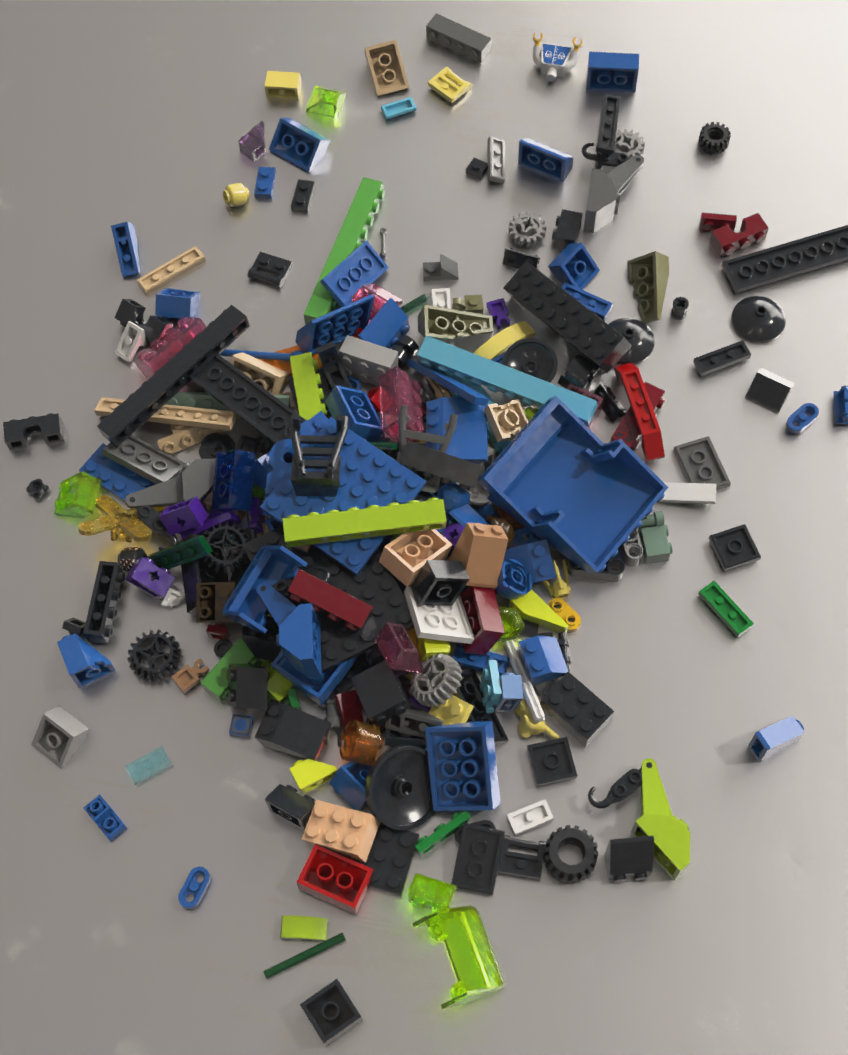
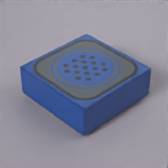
[229,714,253,738]

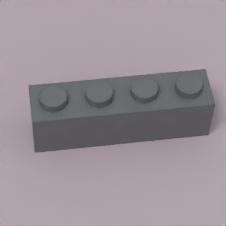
[426,13,492,63]

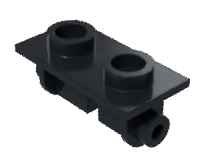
[502,248,540,269]
[593,383,626,423]

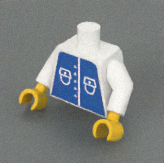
[533,32,583,82]

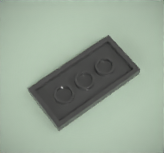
[102,435,186,484]

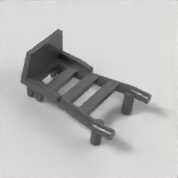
[396,405,458,493]

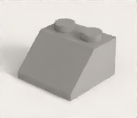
[31,706,89,768]

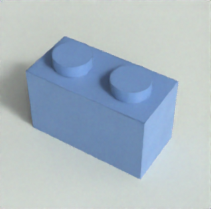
[493,673,523,712]

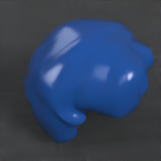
[435,483,470,515]

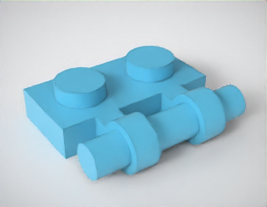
[480,660,502,713]

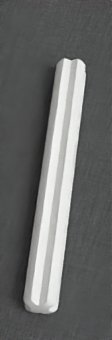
[504,640,545,723]

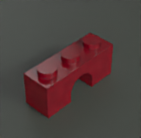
[710,213,769,257]

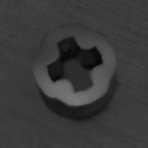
[671,297,689,320]

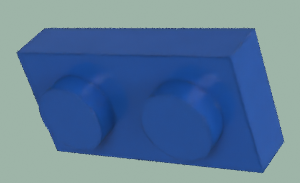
[254,167,276,199]

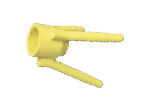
[543,559,571,599]

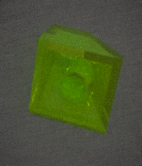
[306,85,347,118]

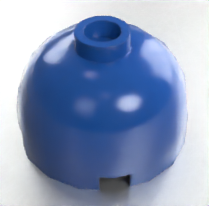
[495,559,532,600]

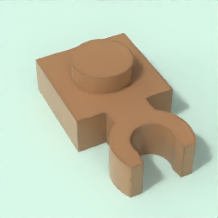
[171,658,209,694]

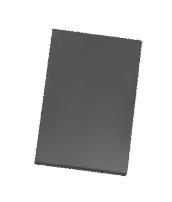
[673,436,731,490]

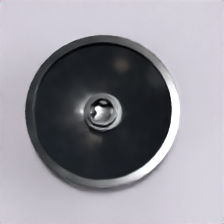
[365,745,435,830]

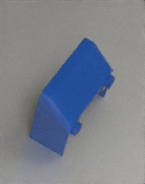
[222,545,308,633]

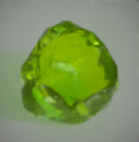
[497,606,525,643]

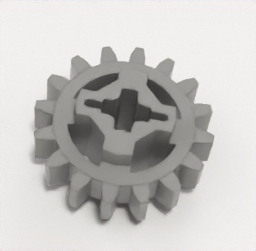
[614,129,645,158]
[508,211,546,247]

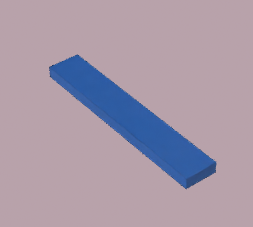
[407,358,489,406]

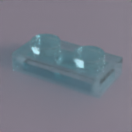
[126,746,172,785]

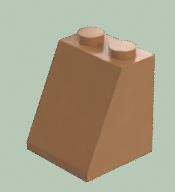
[449,522,508,588]

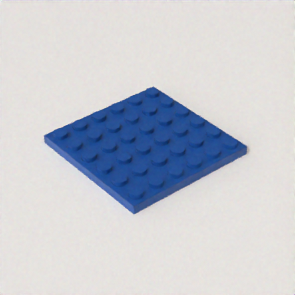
[260,417,426,576]

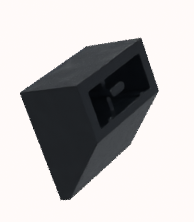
[241,616,281,662]

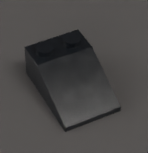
[255,701,332,761]
[604,835,654,882]

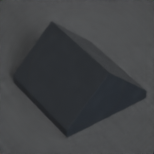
[745,368,795,413]

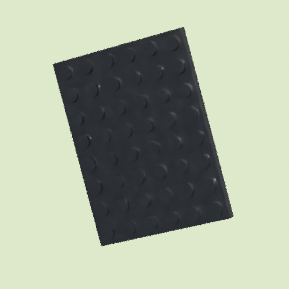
[243,525,415,673]

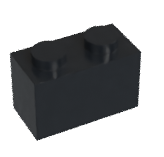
[552,209,583,249]

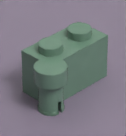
[638,511,673,564]

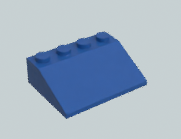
[295,294,374,355]
[426,397,488,464]
[271,652,361,706]
[425,721,500,811]

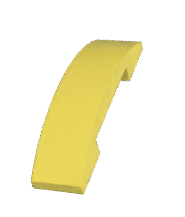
[474,321,536,360]

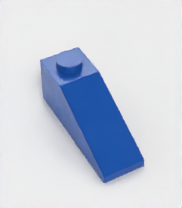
[111,222,140,277]

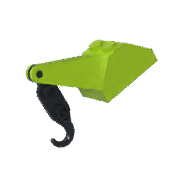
[588,758,690,880]

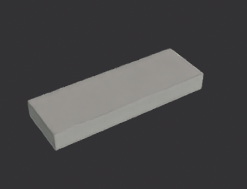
[487,136,506,184]

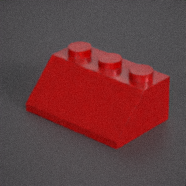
[296,844,373,915]

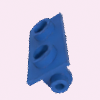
[833,385,848,424]

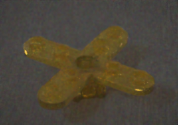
[78,495,166,543]

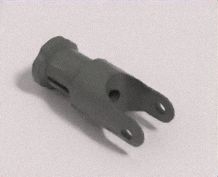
[324,699,342,747]

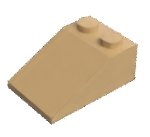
[364,40,409,96]

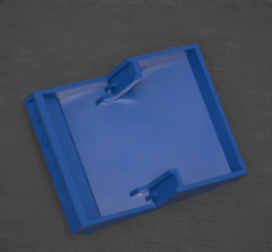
[477,396,668,574]

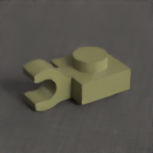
[452,295,484,314]

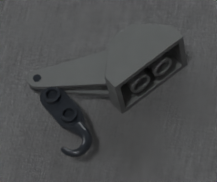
[582,143,644,233]
[125,459,231,551]

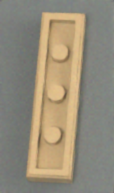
[137,246,206,295]

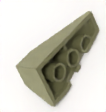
[627,251,669,324]
[417,305,493,340]

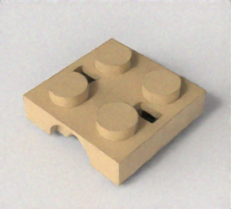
[484,399,528,443]

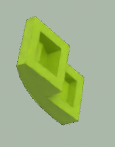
[280,915,328,941]

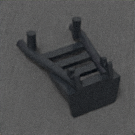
[289,414,349,496]

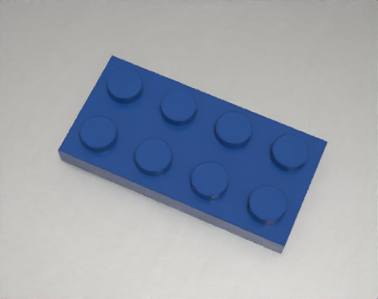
[320,240,389,307]
[79,443,156,510]

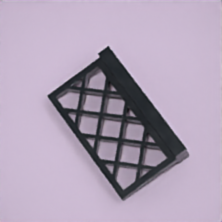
[594,94,621,169]

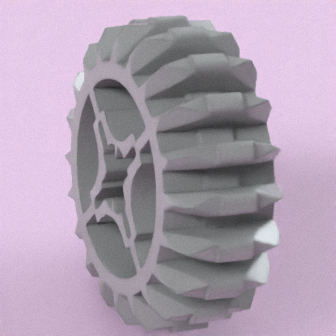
[410,653,463,708]

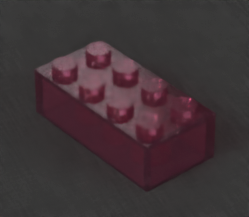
[133,317,206,379]
[379,366,424,443]

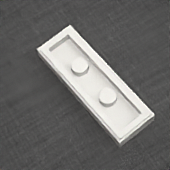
[659,482,717,504]

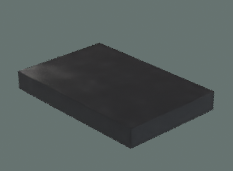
[451,822,505,895]

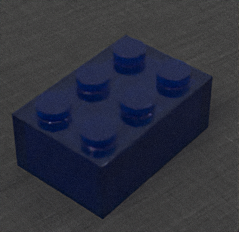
[211,449,256,513]

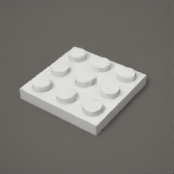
[404,587,475,644]

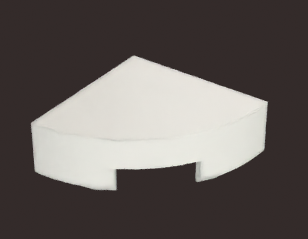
[161,588,185,608]

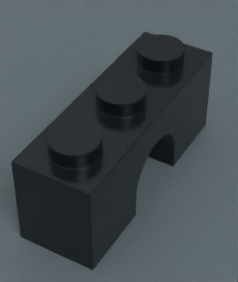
[114,299,174,345]
[3,413,65,450]

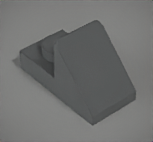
[423,254,459,281]

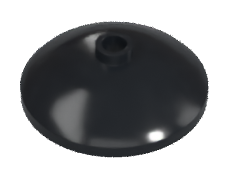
[731,296,786,343]
[608,318,655,365]
[502,338,558,383]

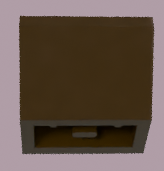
[196,582,238,624]

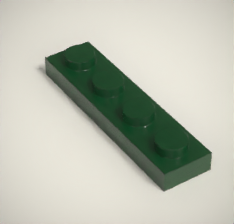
[147,535,213,570]

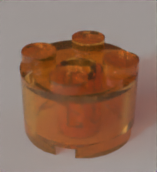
[340,720,384,766]

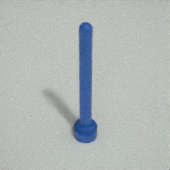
[220,349,304,361]

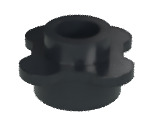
[26,479,49,500]

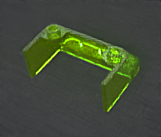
[412,906,505,1009]

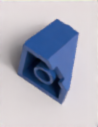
[57,634,116,689]

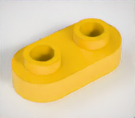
[548,598,581,633]

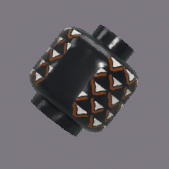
[118,547,147,572]

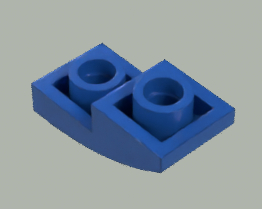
[83,794,127,842]

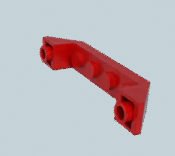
[614,363,665,462]

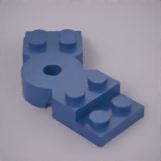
[263,411,329,517]

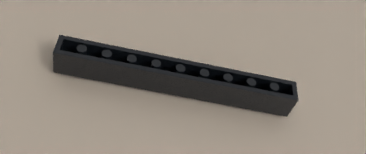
[97,305,250,448]

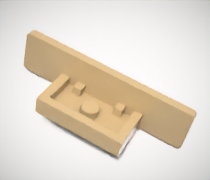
[157,424,228,455]

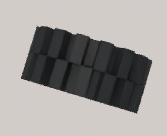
[698,122,731,155]

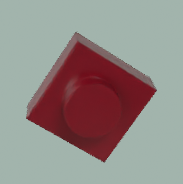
[206,624,230,640]

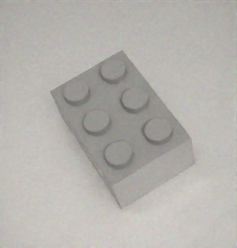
[339,335,398,390]

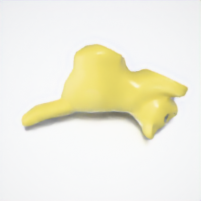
[514,695,560,739]

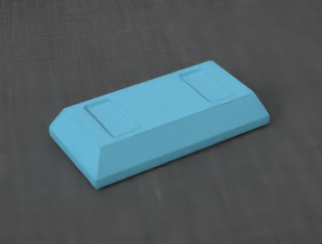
[380,97,417,120]

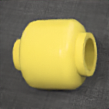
[223,183,250,207]

